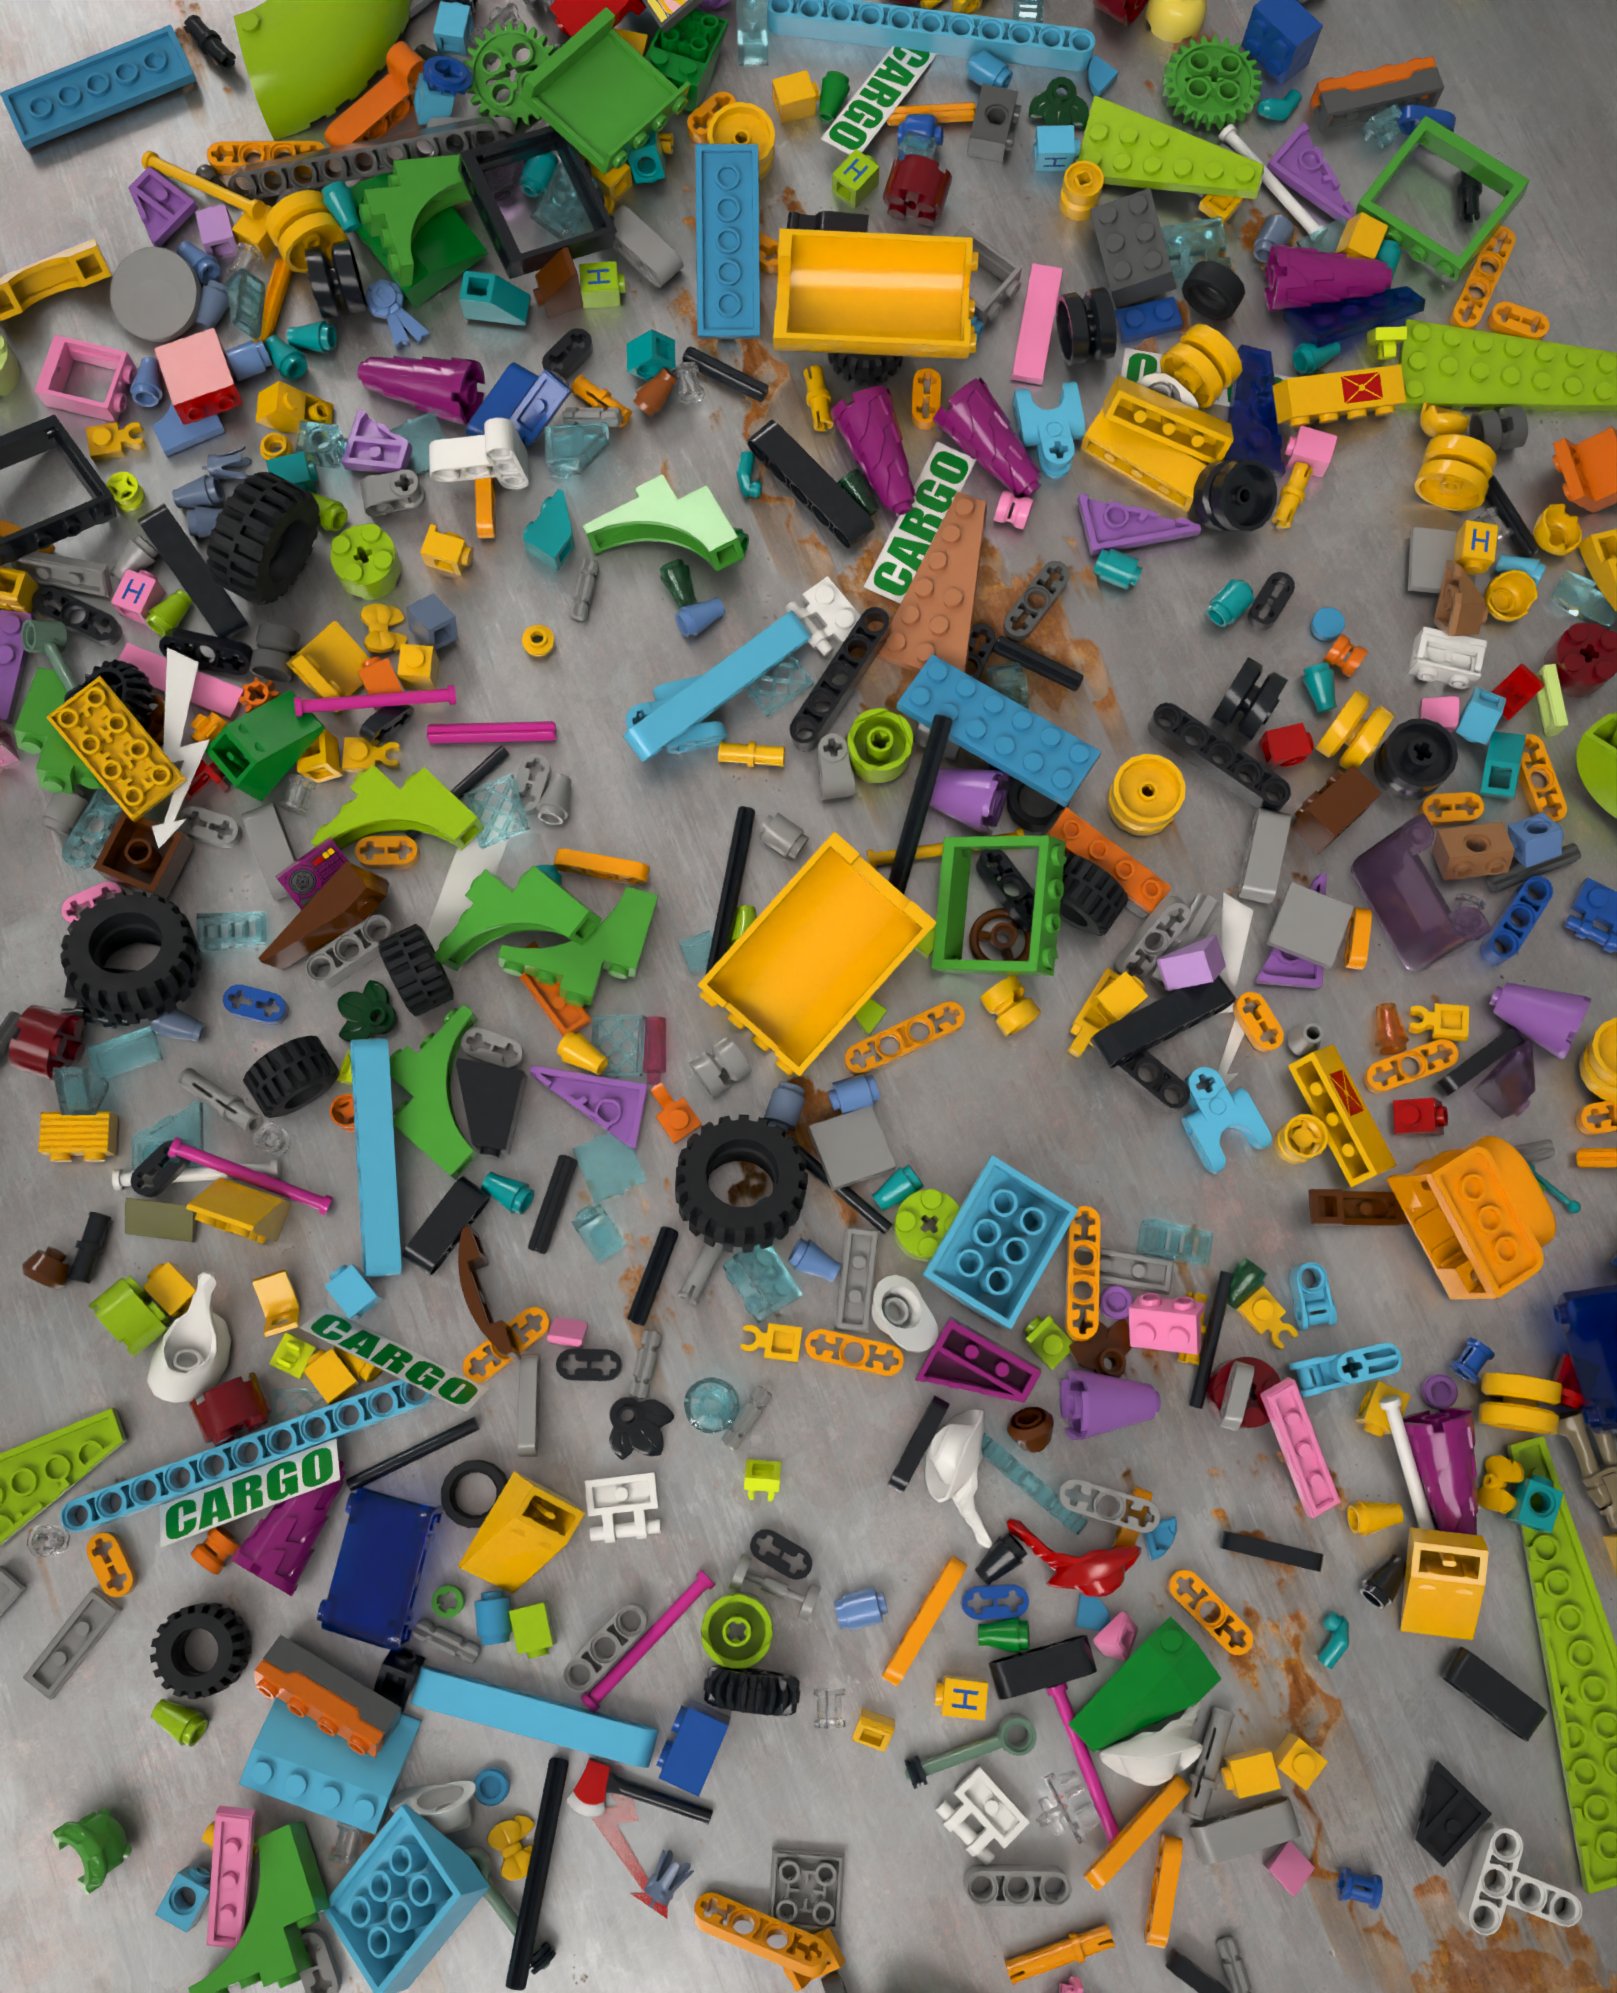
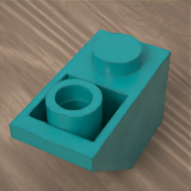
[459,270,531,326]
[522,489,575,571]
[1480,731,1526,800]

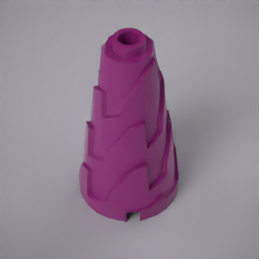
[1264,244,1392,311]
[357,356,485,426]
[933,377,1041,497]
[830,386,916,516]
[1403,1408,1479,1535]
[230,1459,346,1596]

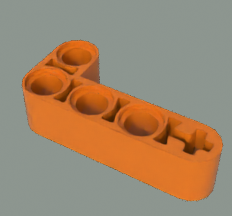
[324,41,425,159]

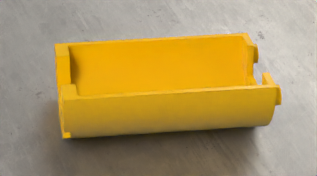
[773,228,978,359]
[697,831,937,1076]

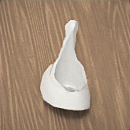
[147,1271,231,1403]
[924,1409,993,1548]
[1099,1697,1205,1786]

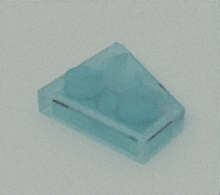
[131,1101,204,1171]

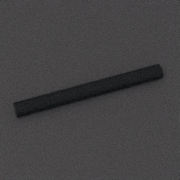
[404,745,510,841]
[786,1137,893,1235]
[1189,1270,1234,1409]
[346,1417,480,1492]

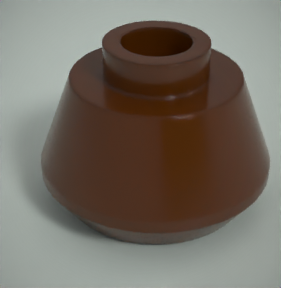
[22,1246,70,1290]
[1007,1407,1054,1453]

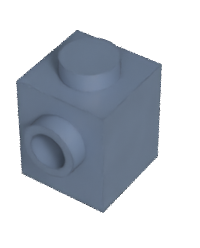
[406,593,458,651]

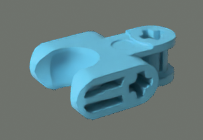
[1012,381,1085,479]
[626,675,728,754]
[1181,1067,1272,1174]
[1288,1342,1402,1398]

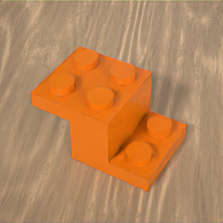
[1552,427,1617,513]

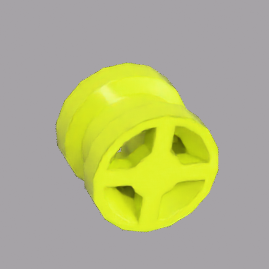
[106,472,145,512]

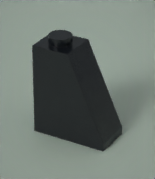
[456,1058,528,1159]

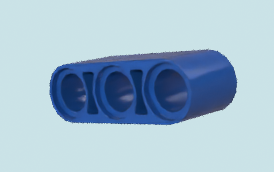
[466,362,539,437]
[1480,876,1553,965]

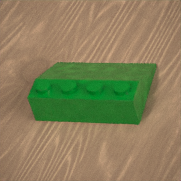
[351,172,489,309]

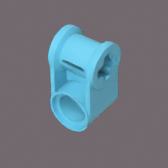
[1289,1262,1337,1331]

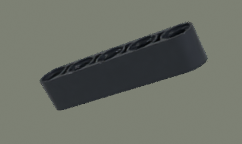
[747,420,875,549]
[137,503,249,639]
[790,607,891,752]
[1148,702,1291,812]
[1090,975,1236,1069]

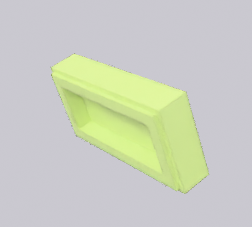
[1535,664,1569,737]

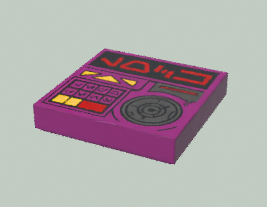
[275,837,350,910]

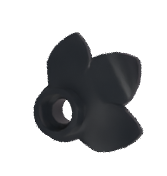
[609,1397,674,1460]

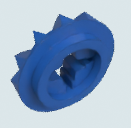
[423,56,473,97]

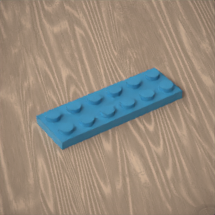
[0,24,197,149]
[695,144,760,339]
[896,654,1101,808]

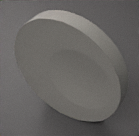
[110,247,202,342]

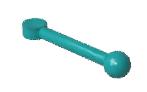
[1527,1162,1581,1214]

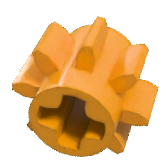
[190,712,228,746]

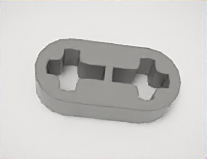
[511,753,551,816]
[178,806,242,848]
[461,1027,525,1069]
[1218,1361,1254,1431]
[299,1929,342,1993]

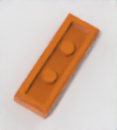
[519,941,593,1037]

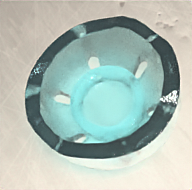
[684,1377,741,1434]

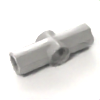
[1150,893,1223,992]

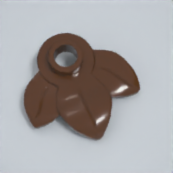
[1069,1318,1132,1378]

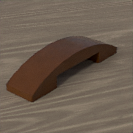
[1308,1189,1411,1227]
[458,1225,521,1361]

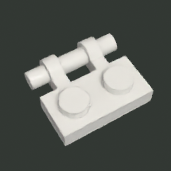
[785,576,861,657]
[585,1472,661,1543]
[935,1765,1030,1866]

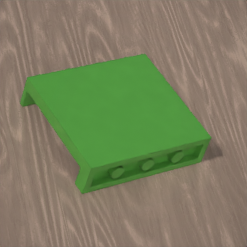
[520,7,691,175]

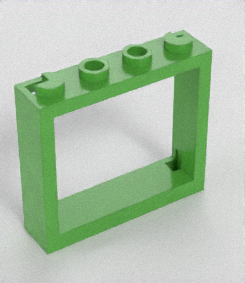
[1355,115,1530,283]
[932,835,1067,976]

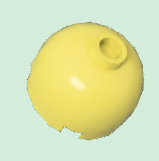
[1145,0,1207,43]

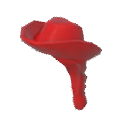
[1006,1518,1142,1597]

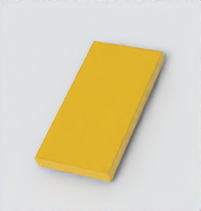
[46,676,188,822]

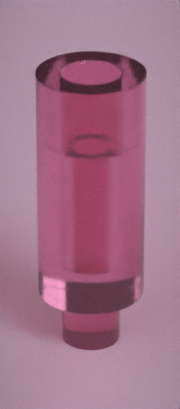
[642,1016,666,1085]

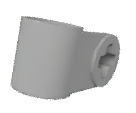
[360,469,425,517]
[817,733,856,800]

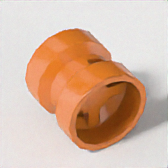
[1323,634,1369,678]
[329,1094,355,1132]
[190,1526,241,1575]

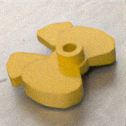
[360,604,407,653]
[1477,1455,1524,1514]
[486,1815,534,1881]

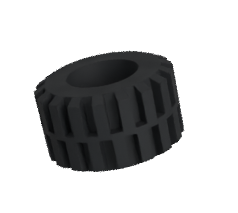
[828,353,903,386]
[1059,853,1128,936]
[379,924,454,1017]
[243,1035,340,1118]
[150,1602,251,1699]

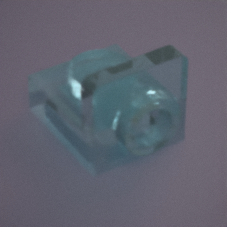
[571,1203,627,1263]

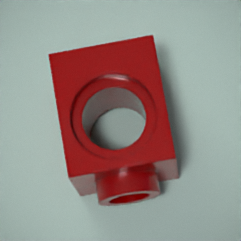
[1259,722,1314,771]

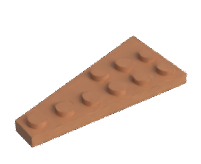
[877,492,987,673]

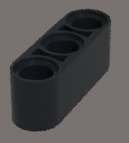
[1104,1051,1190,1114]
[402,1176,491,1276]
[988,1635,1097,1700]
[1440,1646,1547,1742]

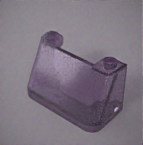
[1351,813,1492,972]

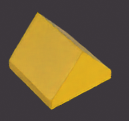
[851,1708,895,1752]

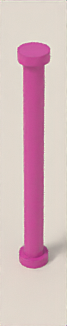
[294,685,456,717]
[168,1137,333,1216]
[580,1569,716,1713]
[1046,1682,1120,1844]

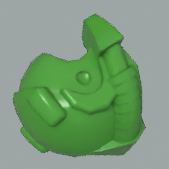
[52,1808,132,1894]

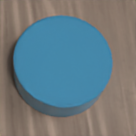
[1310,607,1345,642]
[473,1767,510,1806]

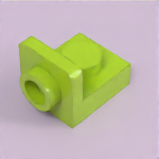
[1022,1315,1074,1370]

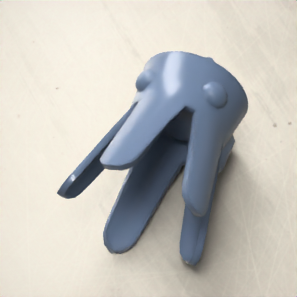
[202,446,252,480]
[644,1850,694,1908]

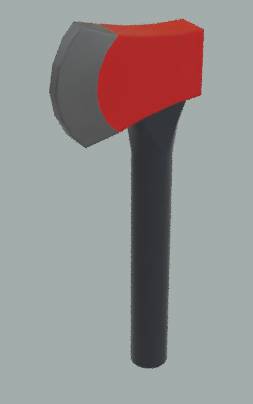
[566,1758,713,1825]

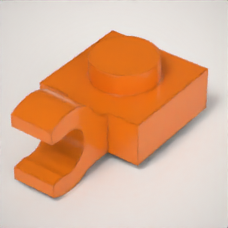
[650,1083,702,1145]

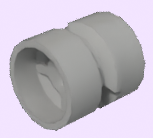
[688,1035,752,1098]

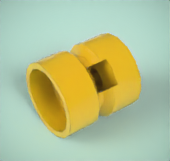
[1058,160,1104,221]
[980,975,1042,1037]
[1274,1114,1329,1164]

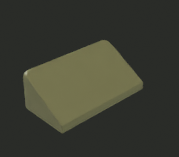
[125,1198,197,1242]

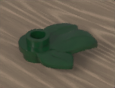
[1029,77,1089,129]
[337,980,397,1042]

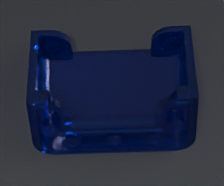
[1553,1284,1617,1434]
[317,1487,444,1652]

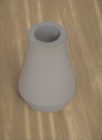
[111,535,159,580]
[536,774,571,825]
[1287,1023,1323,1057]

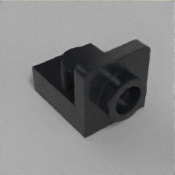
[373,1646,425,1712]

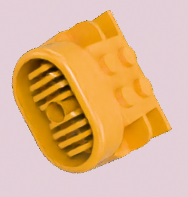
[1386,1136,1556,1299]

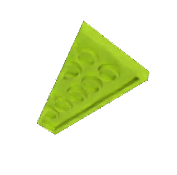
[1077,95,1264,199]
[0,1408,127,1547]

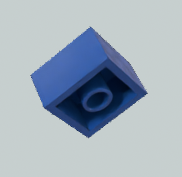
[1241,0,1323,86]
[656,1700,731,1797]

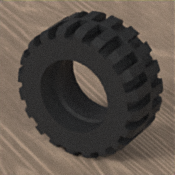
[206,472,320,605]
[60,891,202,1025]
[675,1114,808,1253]

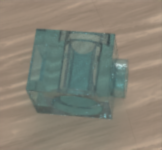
[296,421,348,469]

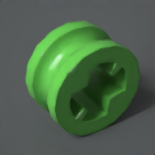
[431,1584,466,1618]

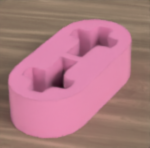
[61,881,125,924]

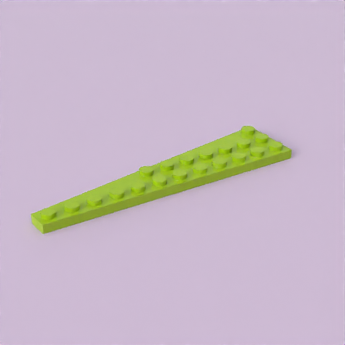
[1394,319,1617,411]
[1506,1436,1617,1894]

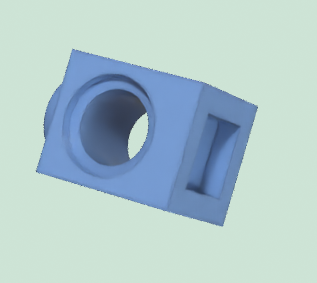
[1508,812,1564,868]

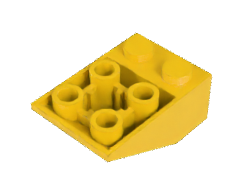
[186,1178,292,1245]
[458,1471,585,1594]
[1400,1527,1489,1640]

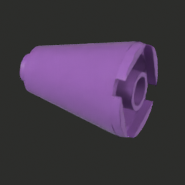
[914,768,1008,835]
[1489,982,1592,1060]
[1060,1369,1161,1440]

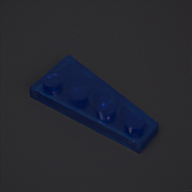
[1283,286,1426,348]
[1223,344,1286,478]

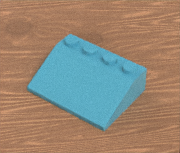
[922,1155,1079,1329]
[239,1697,422,1834]
[323,1804,490,1993]

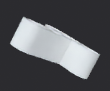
[429,418,529,489]
[1458,1822,1583,1936]

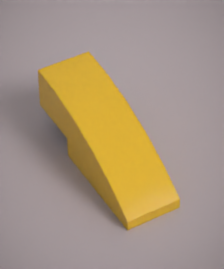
[1578,529,1617,612]

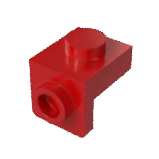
[1491,664,1544,721]
[180,759,229,802]
[1393,1097,1448,1135]
[1552,1353,1599,1410]

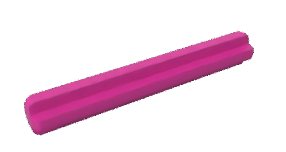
[427,721,557,744]

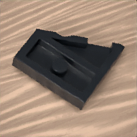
[1413,1761,1492,1868]

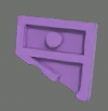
[128,167,198,247]
[341,410,413,474]

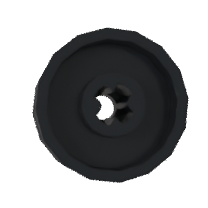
[305,239,367,320]
[1056,287,1117,366]
[1193,459,1277,531]
[1211,657,1288,742]
[1374,718,1458,801]

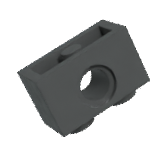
[967,84,1022,163]

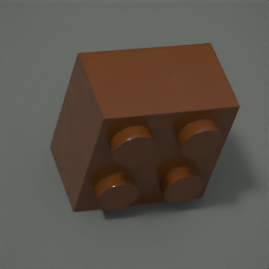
[1291,765,1382,855]
[93,810,194,901]

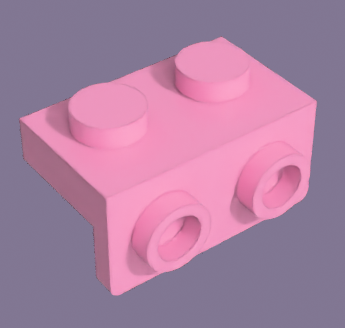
[1129,1293,1205,1355]

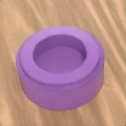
[1099,1285,1134,1320]
[1420,1374,1458,1410]

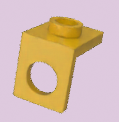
[252,1269,301,1337]

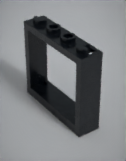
[458,126,617,279]
[0,414,117,566]

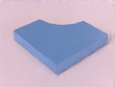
[152,401,225,456]

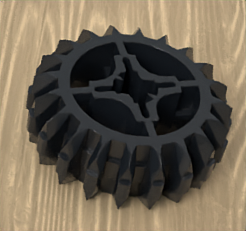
[79,659,155,725]
[703,1665,801,1716]

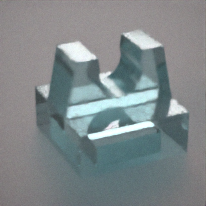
[1360,103,1402,149]

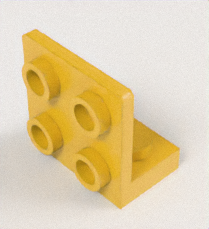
[286,621,370,712]

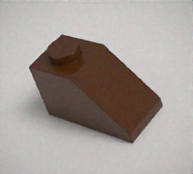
[533,247,583,318]

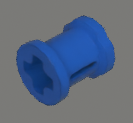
[1449,1337,1495,1384]
[1337,1867,1383,1910]

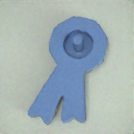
[365,279,430,349]

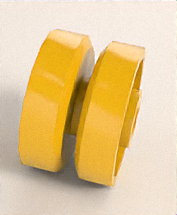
[707,102,775,182]
[265,190,348,273]
[1160,324,1242,408]
[1414,434,1497,511]
[1315,689,1396,770]
[1107,754,1186,836]
[1579,1017,1617,1103]
[1478,1372,1562,1435]

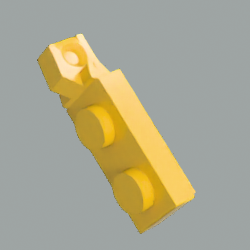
[1067,967,1120,1058]

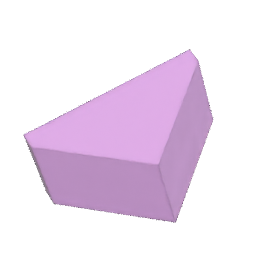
[1156,935,1226,991]

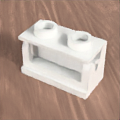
[1408,627,1487,689]

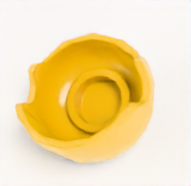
[1420,402,1470,438]
[1533,504,1583,556]
[1483,569,1538,623]

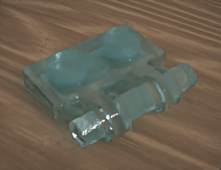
[1161,217,1231,281]

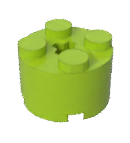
[330,523,402,600]
[847,708,913,783]
[893,1189,960,1262]
[88,1276,172,1357]
[701,1592,773,1669]

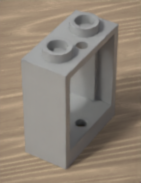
[953,225,1022,323]

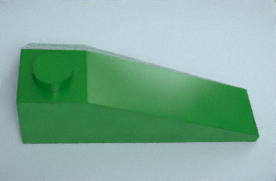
[1068,1616,1222,1753]

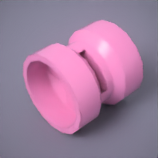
[994,490,1034,530]

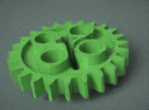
[463,21,556,129]
[1162,35,1262,131]

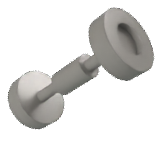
[729,1554,821,1621]

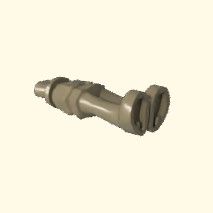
[1557,1399,1617,1529]

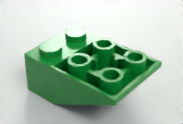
[644,9,729,112]
[205,690,325,802]

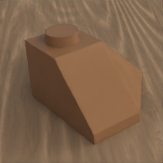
[1433,560,1488,636]

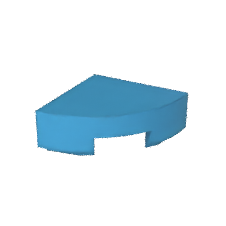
[1088,54,1119,97]
[1142,1517,1177,1561]
[1074,1592,1111,1631]

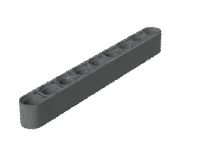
[228,117,500,200]

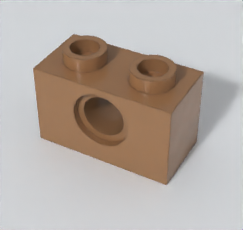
[1432,822,1515,880]

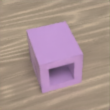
[195,204,241,260]

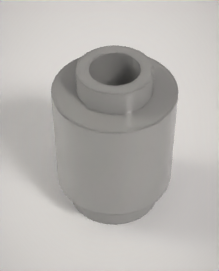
[42,788,88,836]
[758,813,809,859]

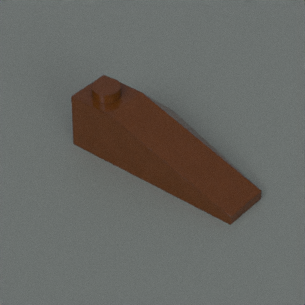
[258,861,389,970]

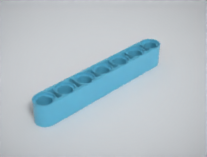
[622,610,813,763]
[350,1038,401,1278]
[411,1666,659,1768]

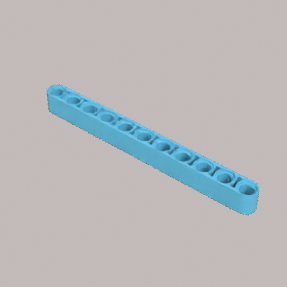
[767,0,1095,72]
[60,1379,436,1532]

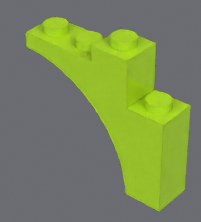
[310,764,485,851]

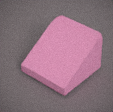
[1420,696,1460,734]
[547,1317,588,1348]
[1093,1611,1138,1661]
[1263,1841,1315,1897]

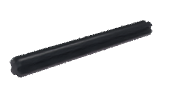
[888,714,953,895]
[705,806,755,975]
[506,1757,569,1991]

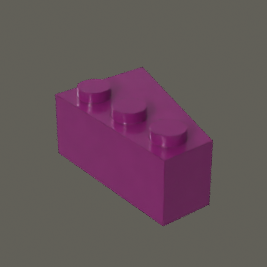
[915,1316,1042,1403]

